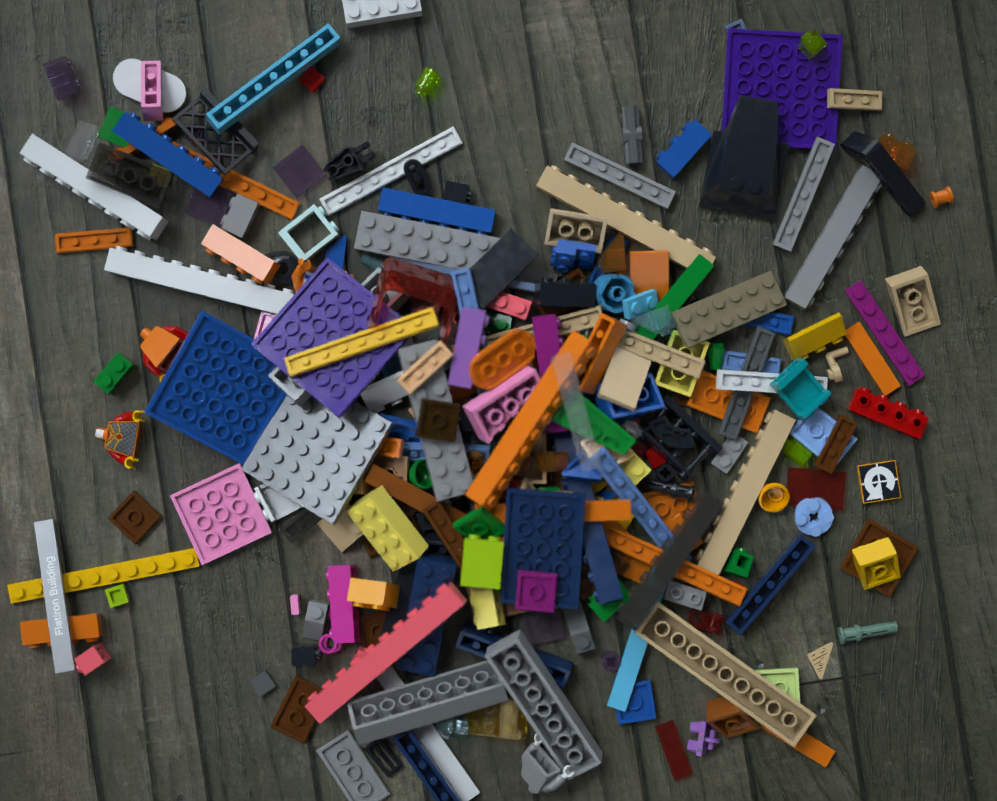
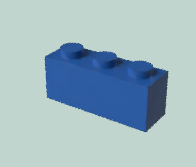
[655,119,712,180]

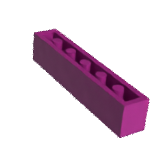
[532,314,570,433]

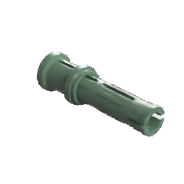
[838,621,898,645]

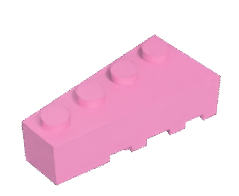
[462,366,540,444]

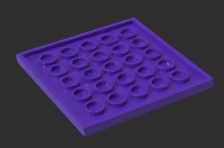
[721,28,843,151]
[251,257,410,419]

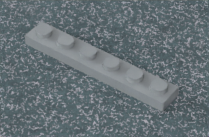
[773,137,835,252]
[564,142,676,209]

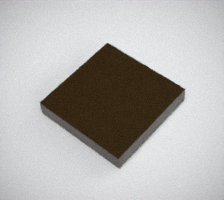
[415,398,461,443]

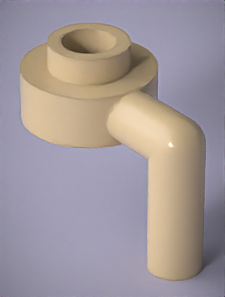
[826,346,849,383]

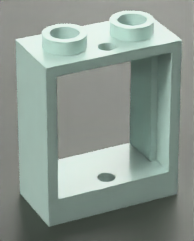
[278,204,339,263]

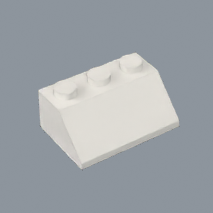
[361,371,408,413]

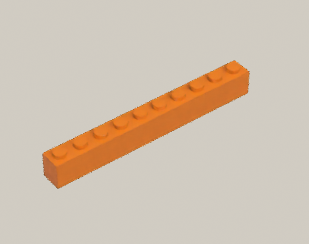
[465,330,598,510]

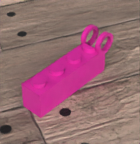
[319,564,360,654]

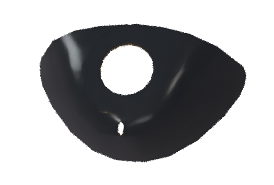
[265,251,299,285]

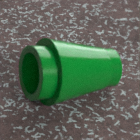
[707,341,726,370]

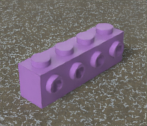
[448,306,490,389]

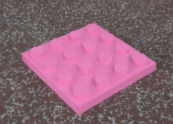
[170,463,272,565]

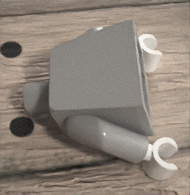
[521,733,578,794]

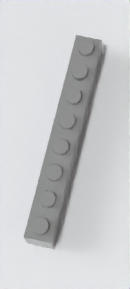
[784,165,882,310]

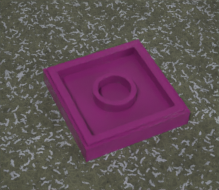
[515,570,557,613]

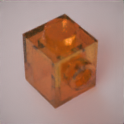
[537,450,568,471]

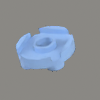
[794,497,834,537]

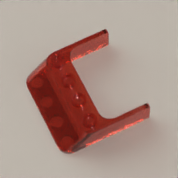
[367,257,457,346]

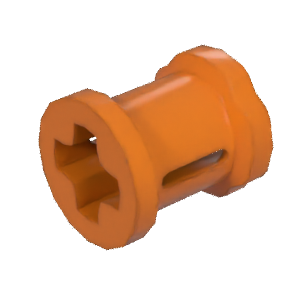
[929,186,954,208]

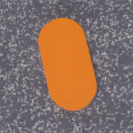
[469,329,536,390]

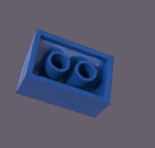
[594,373,665,420]

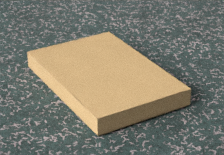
[597,347,651,411]

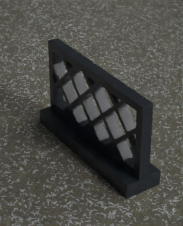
[172,88,259,176]

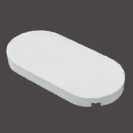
[113,59,187,113]

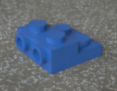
[550,239,597,273]

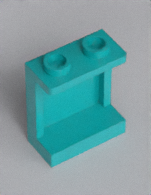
[769,358,832,419]

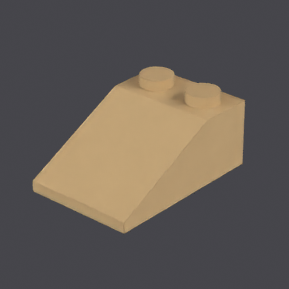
[885,266,941,337]

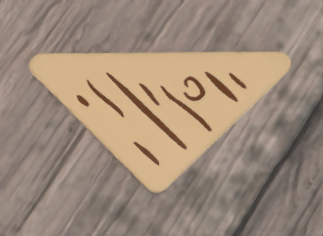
[807,642,833,679]

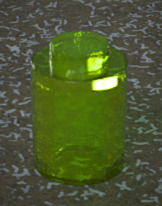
[414,67,441,98]
[782,438,813,467]

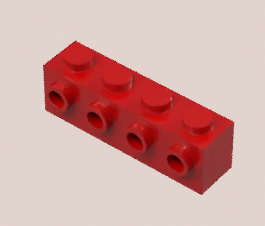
[846,386,929,439]

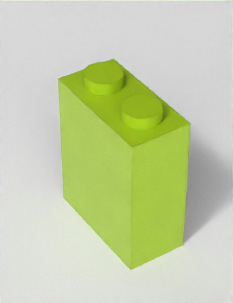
[460,534,504,589]

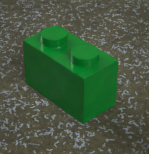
[93,352,136,395]

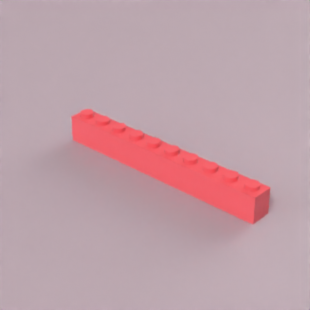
[305,582,467,724]

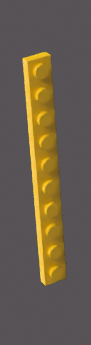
[7,548,200,604]

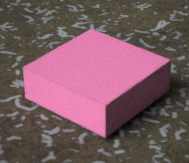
[290,594,301,615]

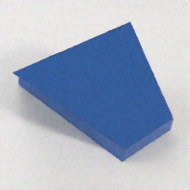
[562,450,602,483]

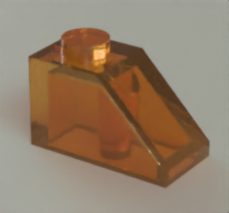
[598,232,626,274]

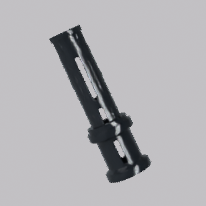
[636,477,695,502]

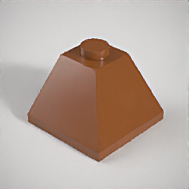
[706,697,760,739]

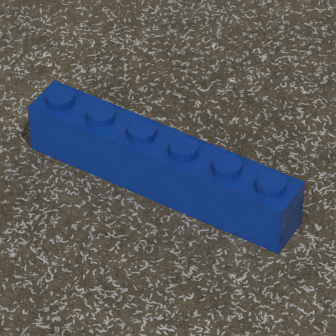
[112,111,224,197]
[378,187,496,235]

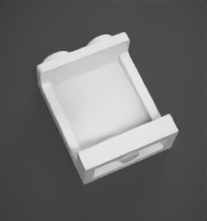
[254,484,303,522]

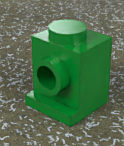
[722,547,754,578]

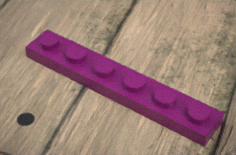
[844,280,925,386]

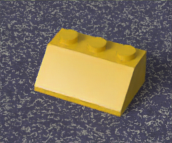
[782,312,847,361]

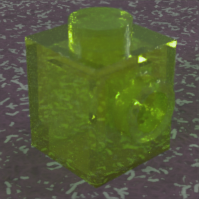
[797,29,828,60]

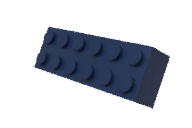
[396,553,457,677]

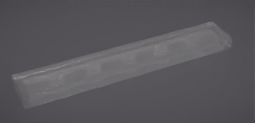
[551,352,602,472]

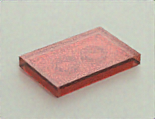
[786,467,846,510]

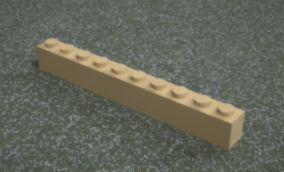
[536,165,716,269]
[695,410,796,575]

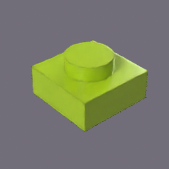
[105,584,130,608]

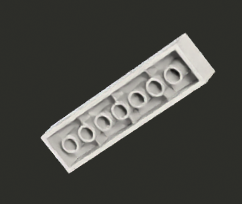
[20,134,169,241]

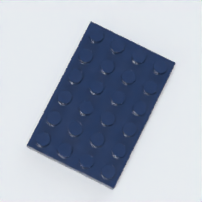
[500,487,586,609]

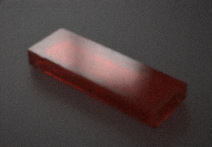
[654,719,692,781]

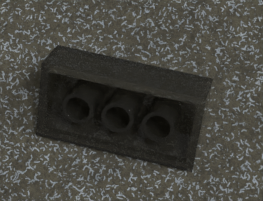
[86,142,173,208]

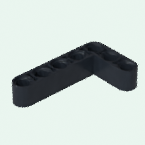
[840,131,926,218]

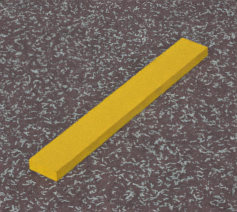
[284,307,439,378]

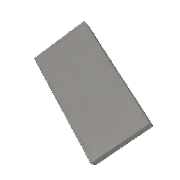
[316,729,391,801]

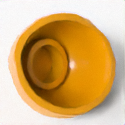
[758,483,790,513]

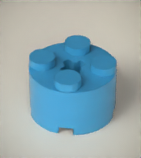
[594,274,636,313]

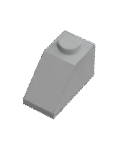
[303,599,330,640]

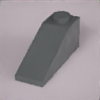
[562,598,595,654]

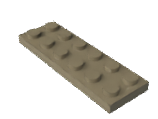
[669,271,787,349]

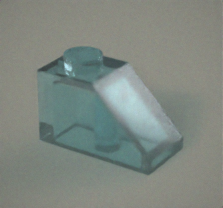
[630,305,676,336]

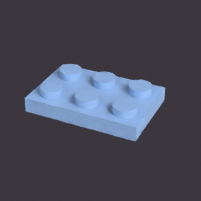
[789,407,857,464]

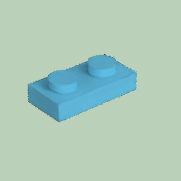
[622,289,658,320]

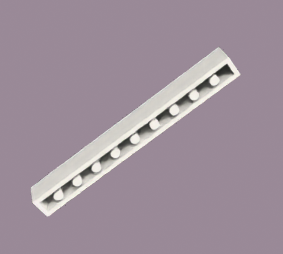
[104,246,294,314]

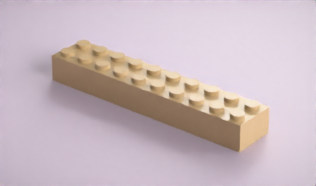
[634,600,817,747]

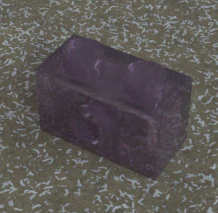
[43,56,82,101]

